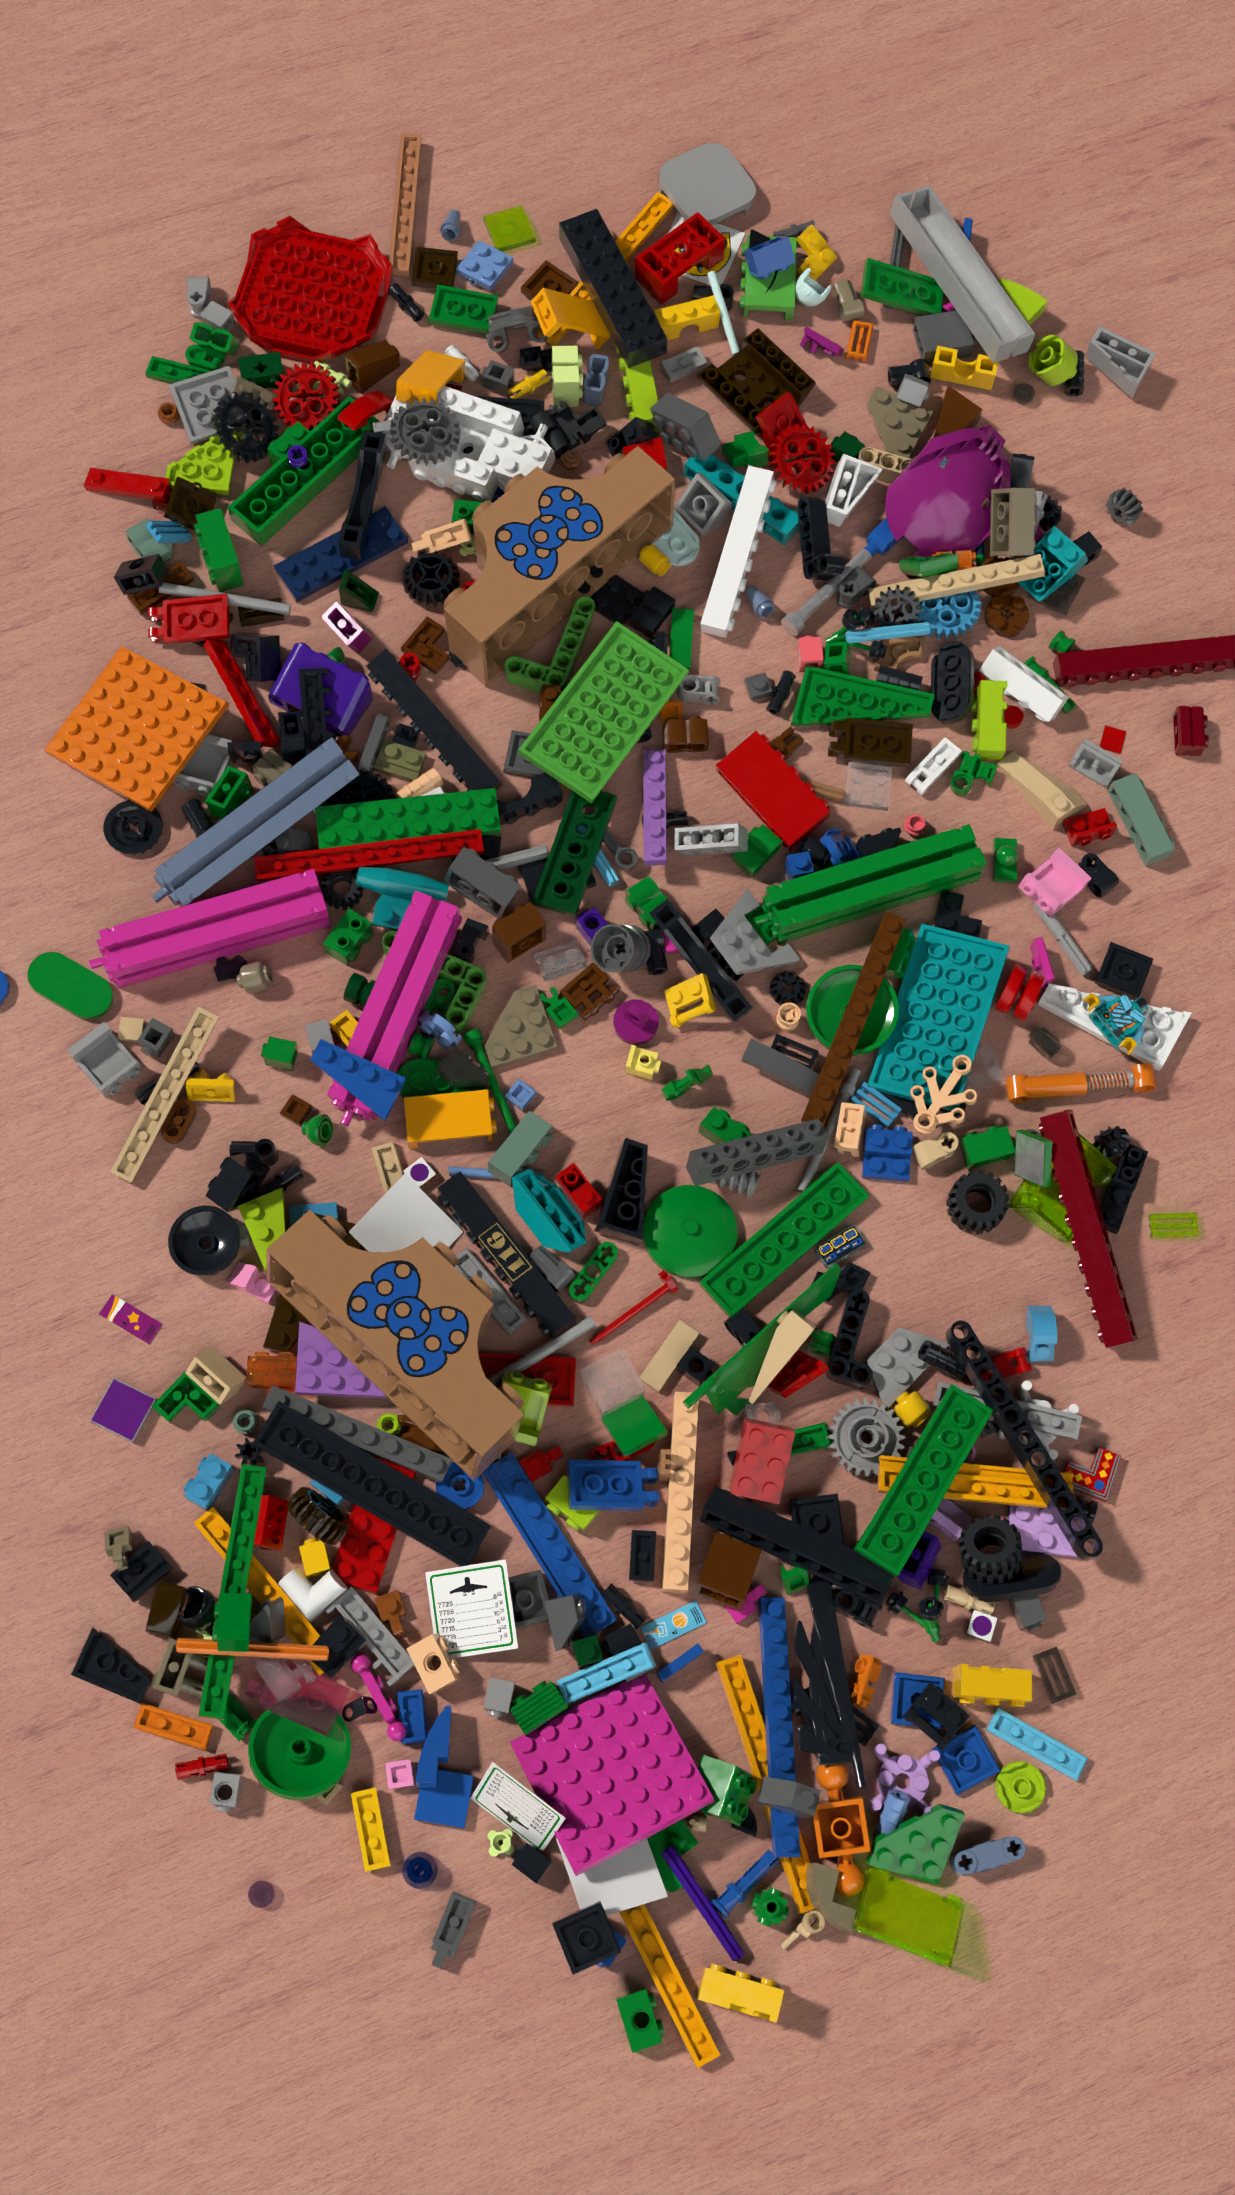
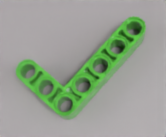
[504,596,595,693]
[382,931,487,1034]

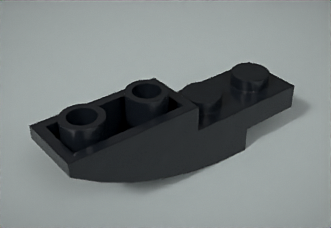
[1100,1144,1148,1235]

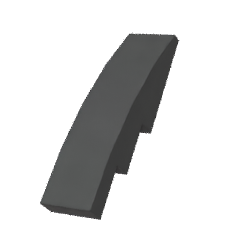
[741,1039,819,1098]

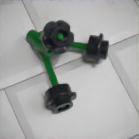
[825,606,887,662]
[886,1569,950,1642]

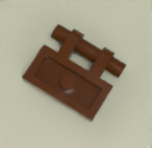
[559,962,619,1021]

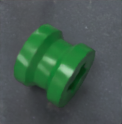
[1048,630,1076,653]
[408,1032,434,1060]
[807,1329,836,1356]

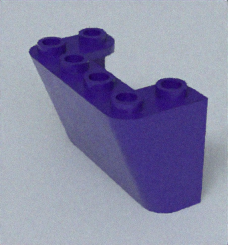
[268,643,373,739]

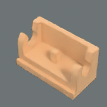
[834,1102,867,1157]

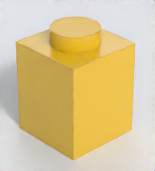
[299,1538,331,1578]

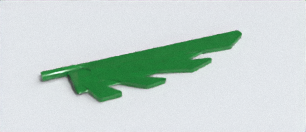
[682,1264,841,1415]

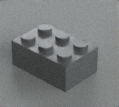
[650,393,721,461]
[443,847,521,918]

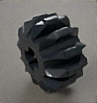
[1039,495,1062,532]

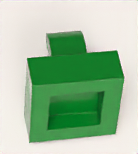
[781,1565,809,1595]

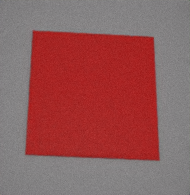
[1100,725,1126,754]

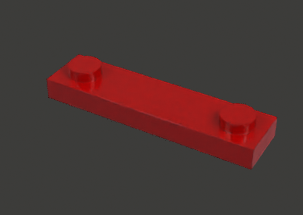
[83,468,172,502]

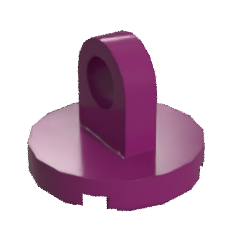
[613,999,659,1045]

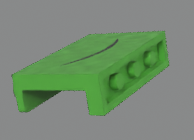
[740,235,796,320]

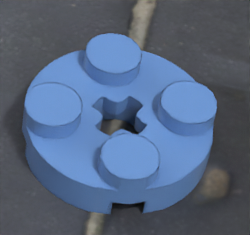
[419,1010,462,1050]

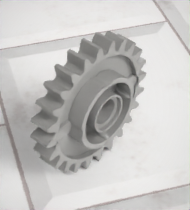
[826,1398,905,1477]

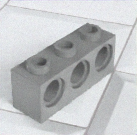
[674,823,748,856]

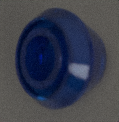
[402,1852,438,1889]

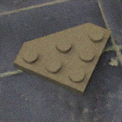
[867,386,934,458]
[484,985,557,1070]

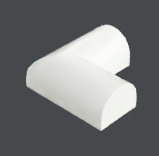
[278,1567,348,1622]

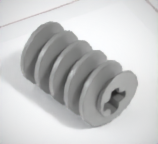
[711,1171,762,1198]

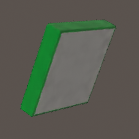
[1015,1129,1052,1187]

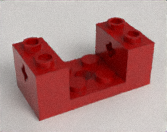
[635,212,725,305]

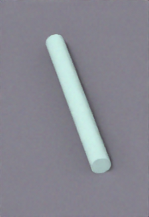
[707,271,740,355]

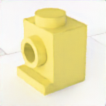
[625,1045,661,1080]

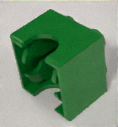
[698,1755,757,1826]

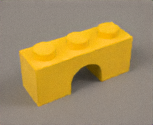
[654,295,720,341]
[930,346,998,390]

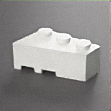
[825,454,883,527]

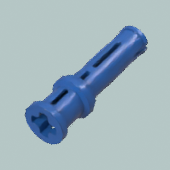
[711,1849,780,1919]

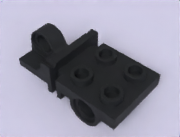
[523,400,607,459]

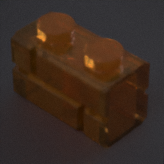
[246,1352,297,1389]

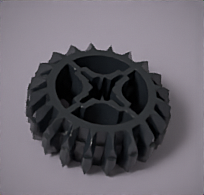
[402,550,460,607]

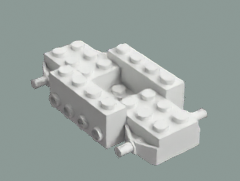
[384,386,556,501]

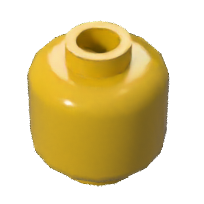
[894,1391,930,1428]

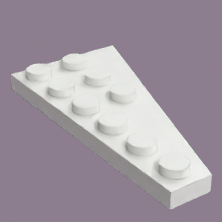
[1038,983,1192,1071]

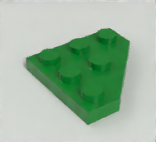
[866,1804,965,1885]

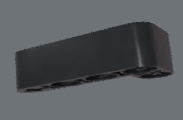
[797,496,845,581]
[826,1289,873,1389]

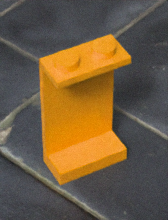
[530,288,611,350]
[396,350,466,406]
[404,1090,497,1149]

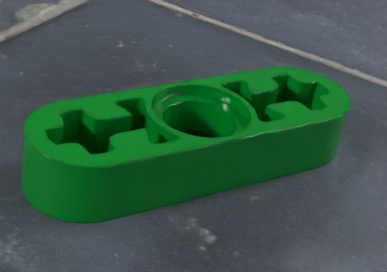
[569,1242,618,1303]

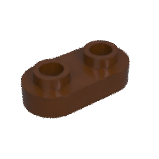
[161,1099,196,1144]

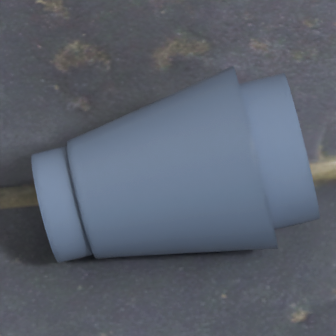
[440,210,461,241]
[746,586,775,618]

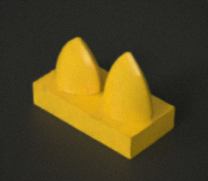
[186,1068,236,1102]

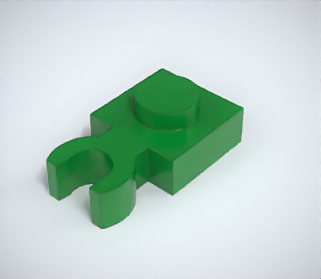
[540,987,578,1030]

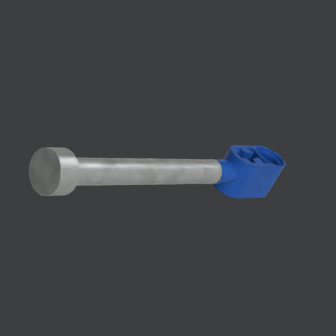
[781,517,904,636]

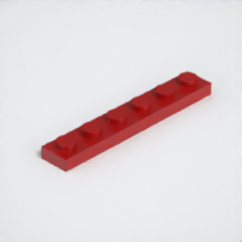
[203,639,280,748]

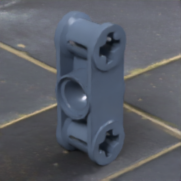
[950,1836,1026,1875]

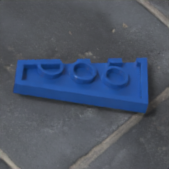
[310,1039,406,1122]

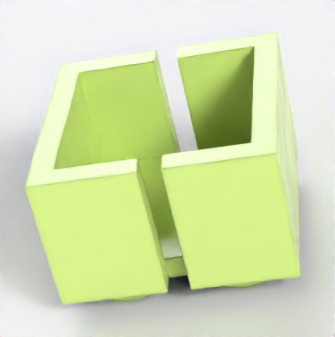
[552,346,583,407]

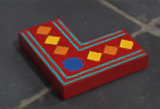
[1063,1447,1121,1502]

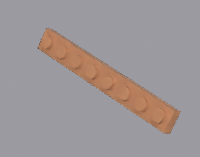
[389,133,422,276]

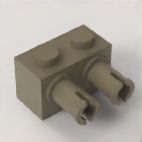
[150,1637,209,1698]

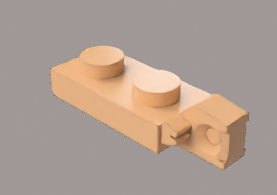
[411,519,473,553]

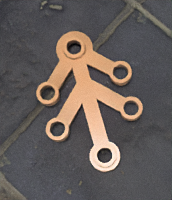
[910,1055,977,1134]

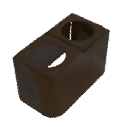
[146,1580,187,1637]

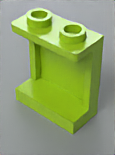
[501,1372,552,1446]

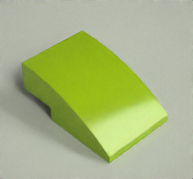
[996,278,1048,326]

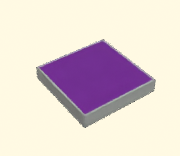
[90,1378,157,1443]

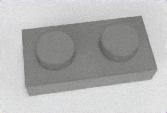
[660,346,708,383]

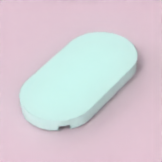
[653,509,699,566]

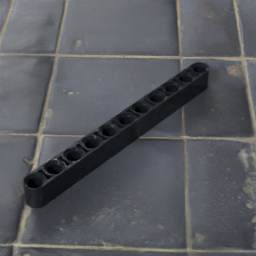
[946,1320,1103,1561]

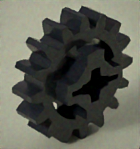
[873,585,921,627]

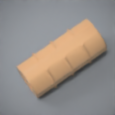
[396,768,444,798]

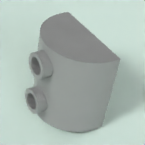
[675,473,732,535]

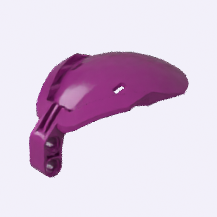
[885,425,1011,557]

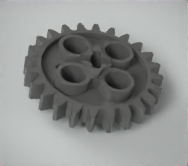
[390,398,461,466]

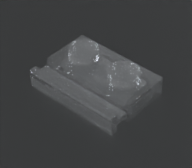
[533,940,587,982]

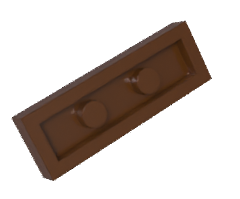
[127,561,194,616]

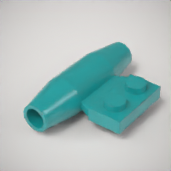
[355,867,449,930]

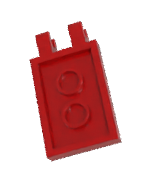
[148,593,230,645]

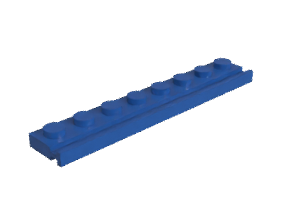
[483,1452,616,1638]

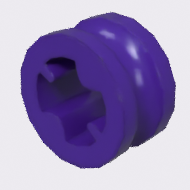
[287,445,308,468]

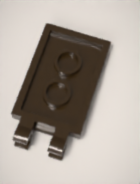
[828,718,913,768]

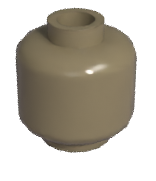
[237,961,273,994]

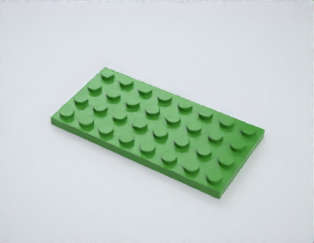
[518,621,689,804]

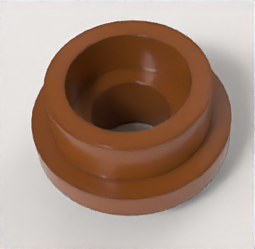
[158,402,180,424]

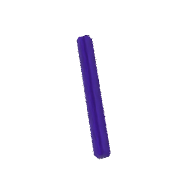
[662,1846,745,1961]

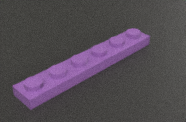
[643,749,667,866]

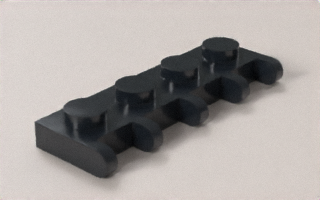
[298,668,335,756]

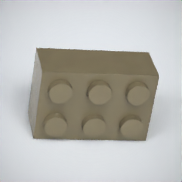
[990,488,1037,556]

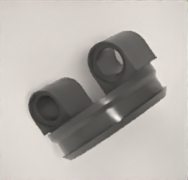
[486,306,549,353]

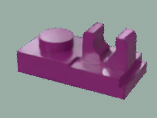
[800,326,845,357]

